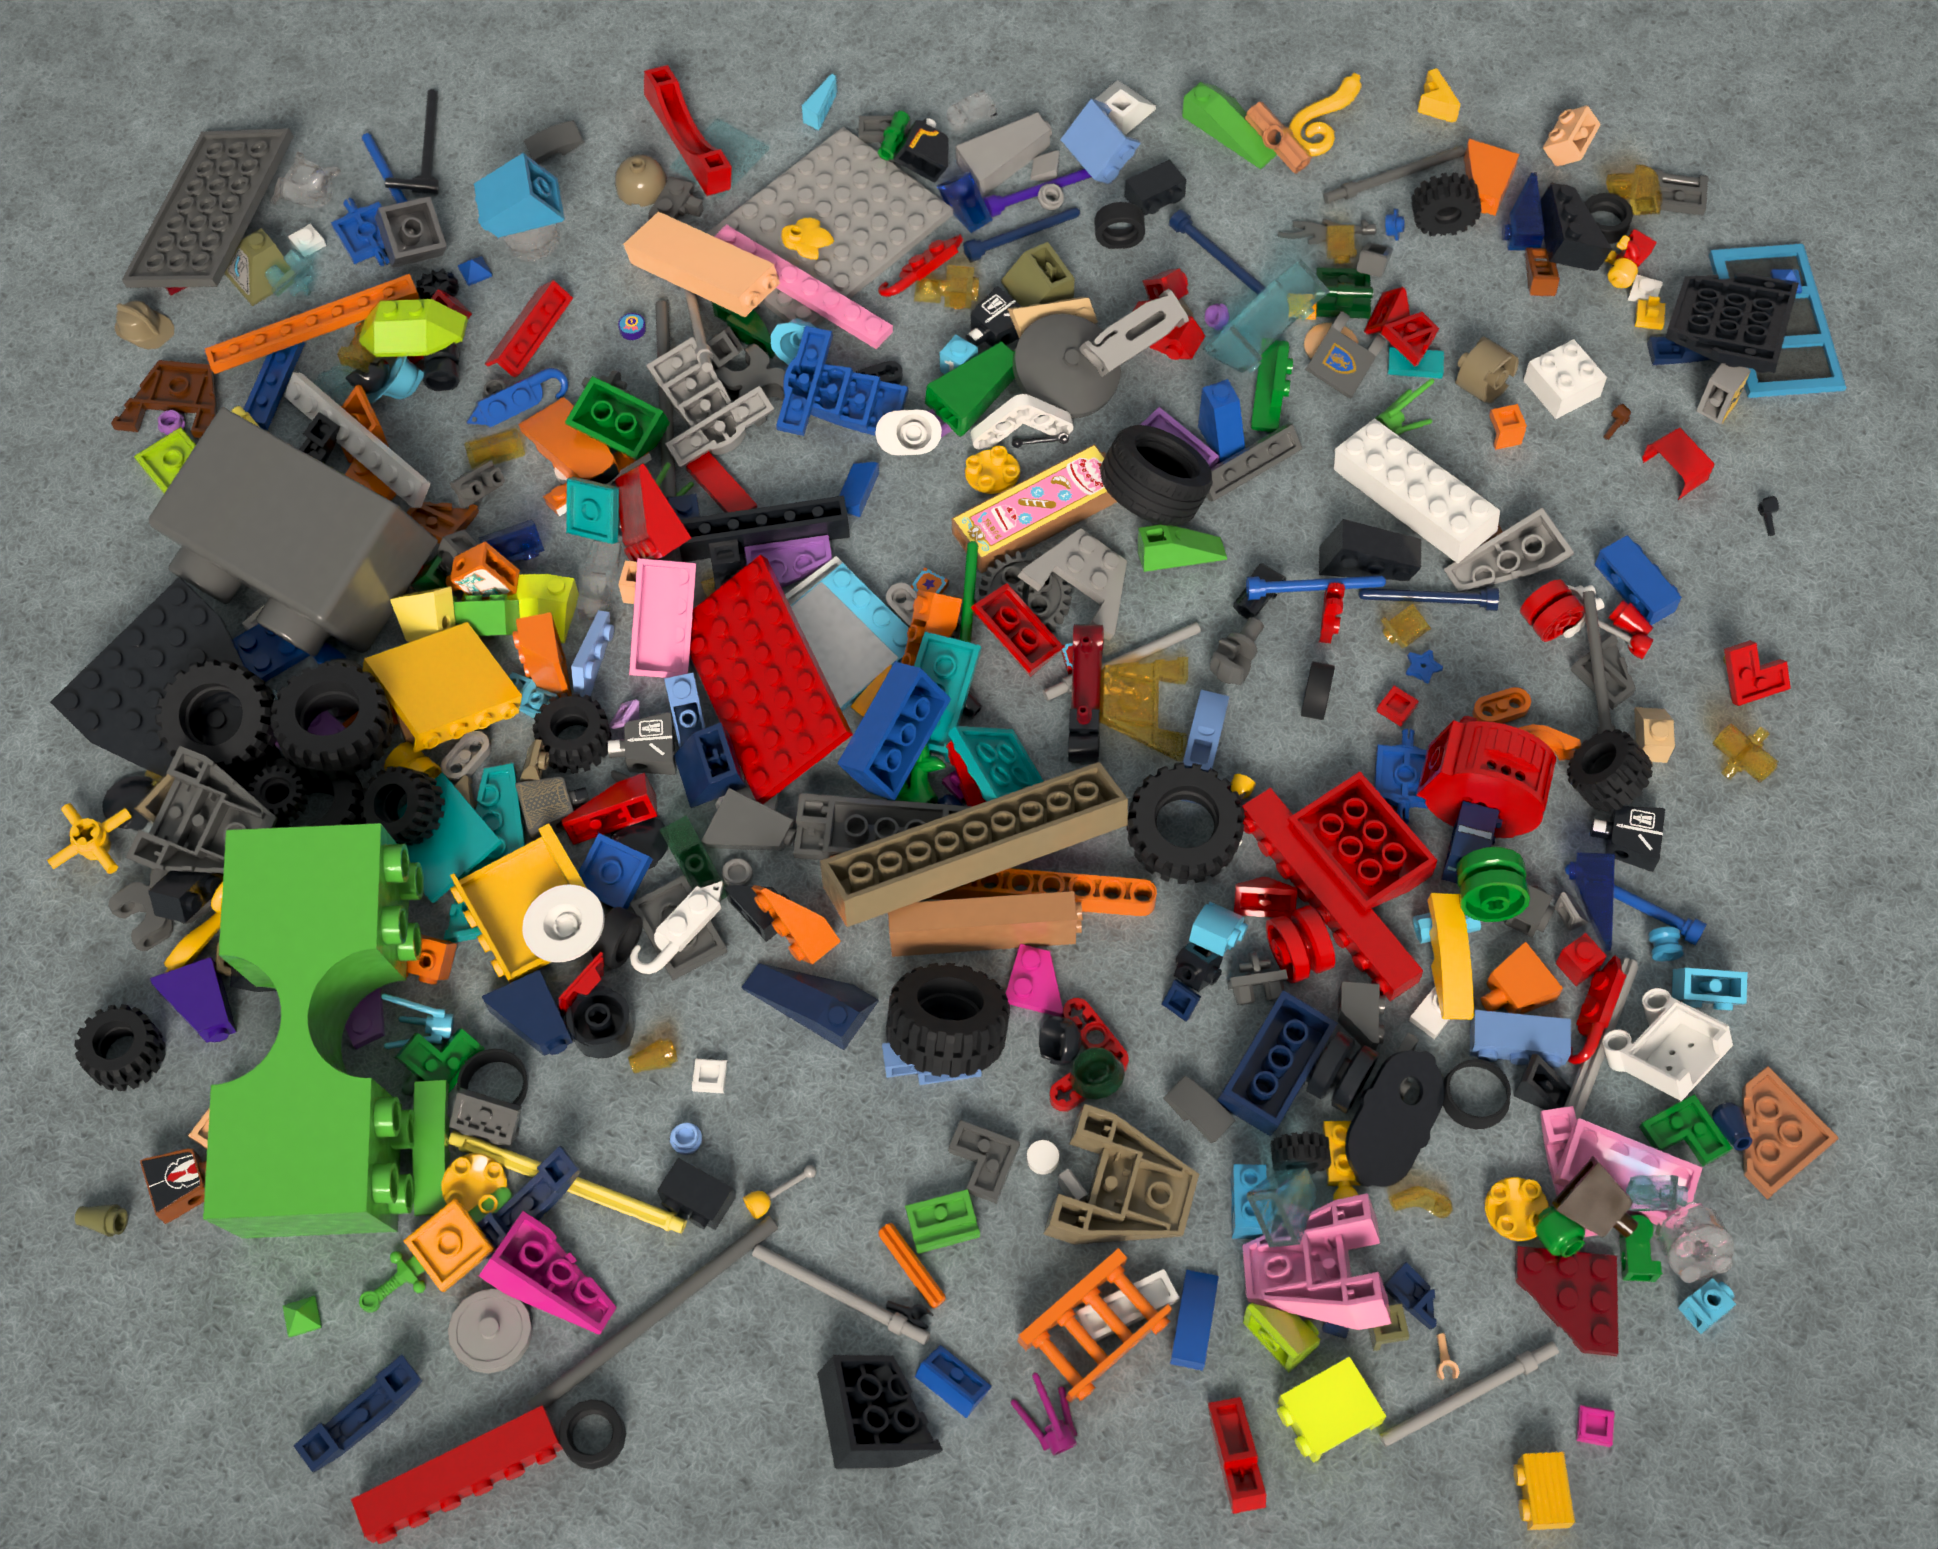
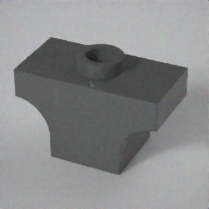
[707,326,744,370]

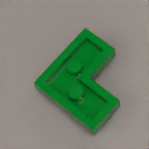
[394,1029,485,1094]
[1639,1094,1732,1167]

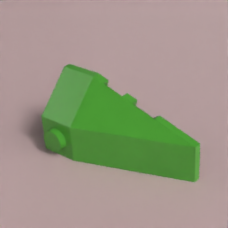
[1182,82,1277,169]

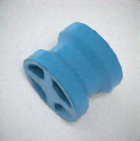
[1648,927,1684,961]

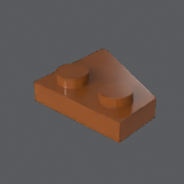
[406,502,479,544]

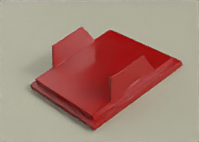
[558,952,604,1016]

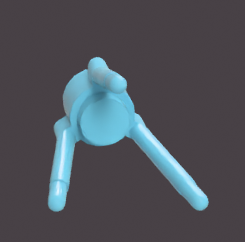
[381,994,454,1049]

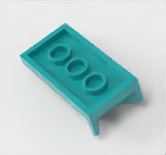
[914,632,982,763]

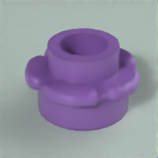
[1205,303,1229,330]
[158,410,185,435]

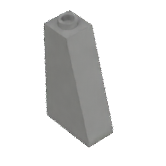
[956,112,1052,198]

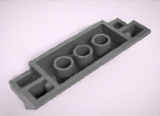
[793,793,971,860]

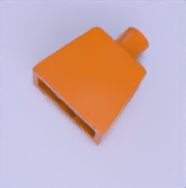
[1481,942,1563,1014]

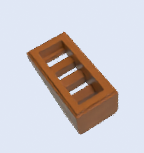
[1525,248,1560,296]

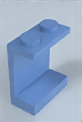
[1060,99,1141,184]

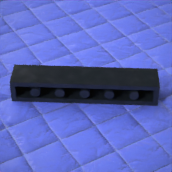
[679,495,850,562]

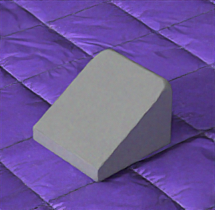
[1031,151,1060,181]
[1555,892,1589,931]

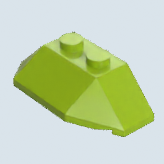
[359,299,468,357]

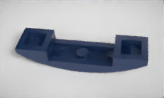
[477,1146,581,1259]
[293,1354,423,1472]

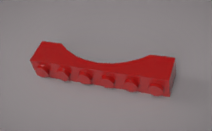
[644,65,732,196]

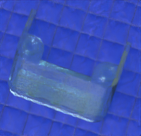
[1203,259,1330,373]

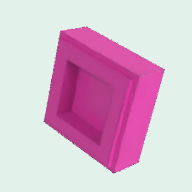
[1576,1405,1615,1447]

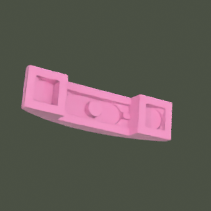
[1540,1106,1597,1237]

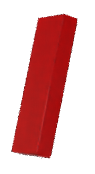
[686,452,758,513]

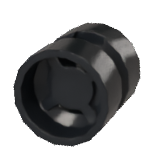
[423,343,459,391]

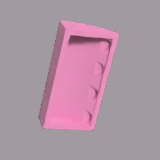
[629,558,696,678]
[1553,1118,1702,1233]

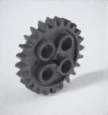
[979,551,1072,632]

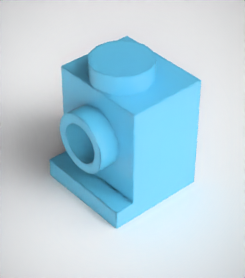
[1678,1278,1736,1334]

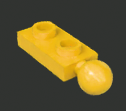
[1323,1121,1360,1201]

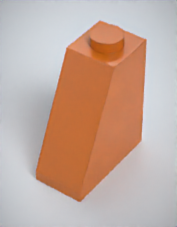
[1464,139,1519,216]

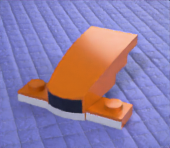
[518,397,652,516]

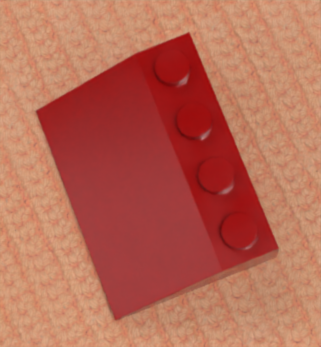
[615,463,691,562]
[1288,771,1438,911]

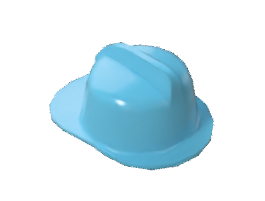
[368,356,423,404]

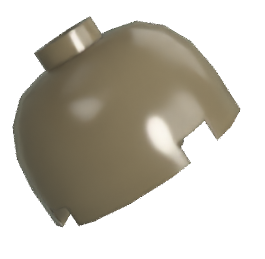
[615,155,667,207]

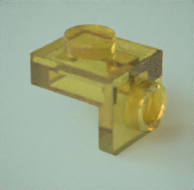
[1326,225,1357,264]
[1381,604,1431,649]

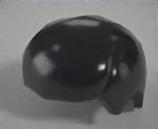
[345,359,390,394]
[1039,1016,1082,1065]

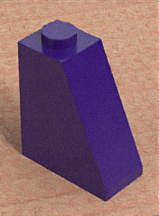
[150,957,237,1043]

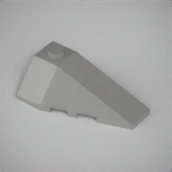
[1444,507,1574,592]

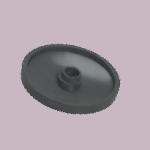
[1013,314,1121,419]

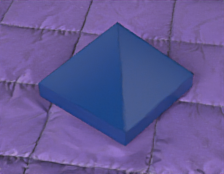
[458,256,492,286]
[1771,269,1802,293]

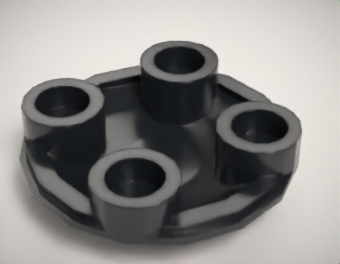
[102,776,156,831]
[611,817,670,869]

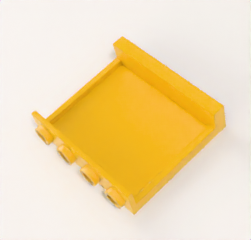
[362,622,522,753]
[450,823,587,983]

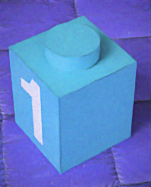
[939,335,978,374]

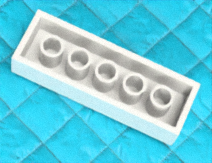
[1334,418,1500,563]

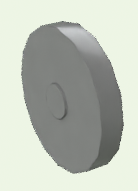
[448,1289,533,1374]

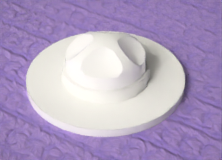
[522,885,605,963]

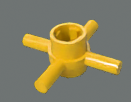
[47,803,132,874]

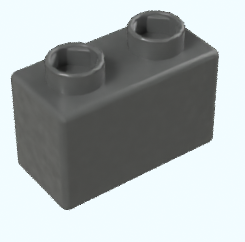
[148,407,438,656]

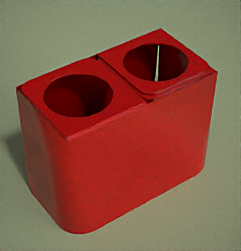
[1642,427,1715,500]

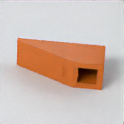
[901,590,962,666]
[752,885,841,964]

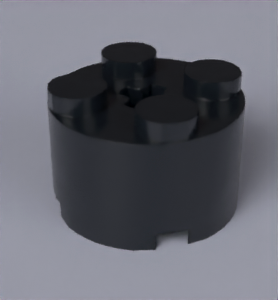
[566,986,634,1058]

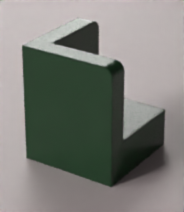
[411,555,448,592]

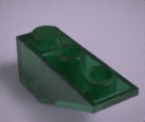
[660,814,727,901]

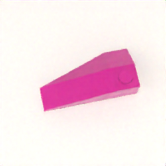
[479,1211,617,1335]

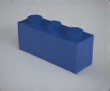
[1595,535,1682,625]

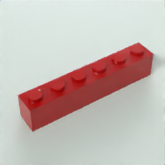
[351,1405,562,1544]

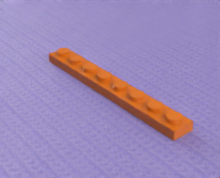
[205,274,420,374]

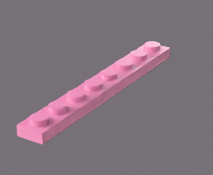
[714,224,893,349]

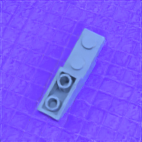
[1182,690,1230,805]

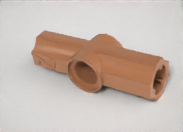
[1245,102,1312,174]

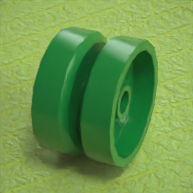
[1456,847,1530,922]

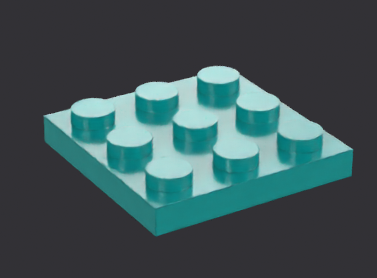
[948,726,1044,801]

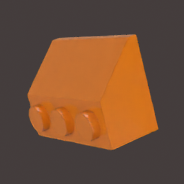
[513,612,572,698]

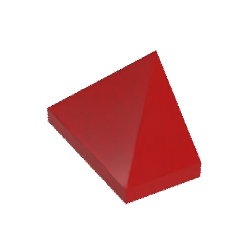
[1364,287,1410,334]
[1233,876,1297,918]

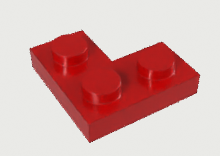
[1724,640,1791,706]

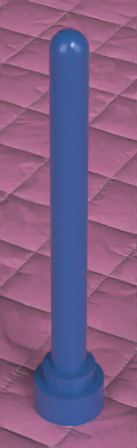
[1246,576,1386,600]
[1565,863,1707,946]

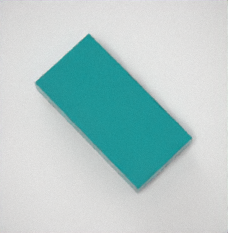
[1388,347,1444,379]

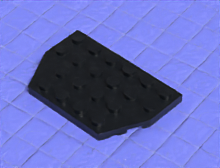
[1666,273,1799,373]

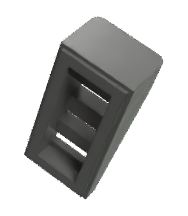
[1357,242,1393,277]

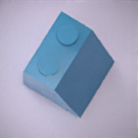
[474,153,565,238]

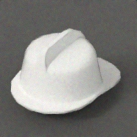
[875,410,942,455]

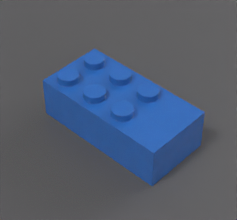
[837,661,951,801]

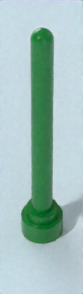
[960,541,978,643]

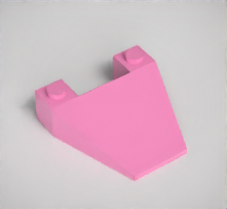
[1242,1193,1392,1330]

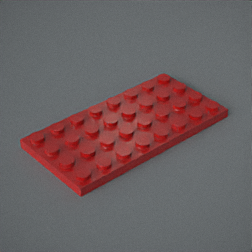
[690,554,853,804]

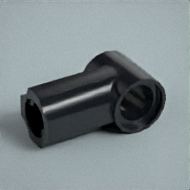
[1233,563,1286,619]

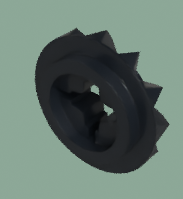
[416,268,459,299]

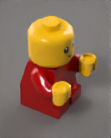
[1604,228,1657,289]

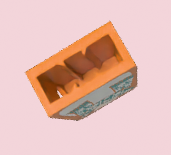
[446,542,520,600]

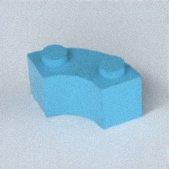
[1189,902,1249,956]

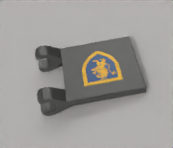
[1305,311,1386,399]

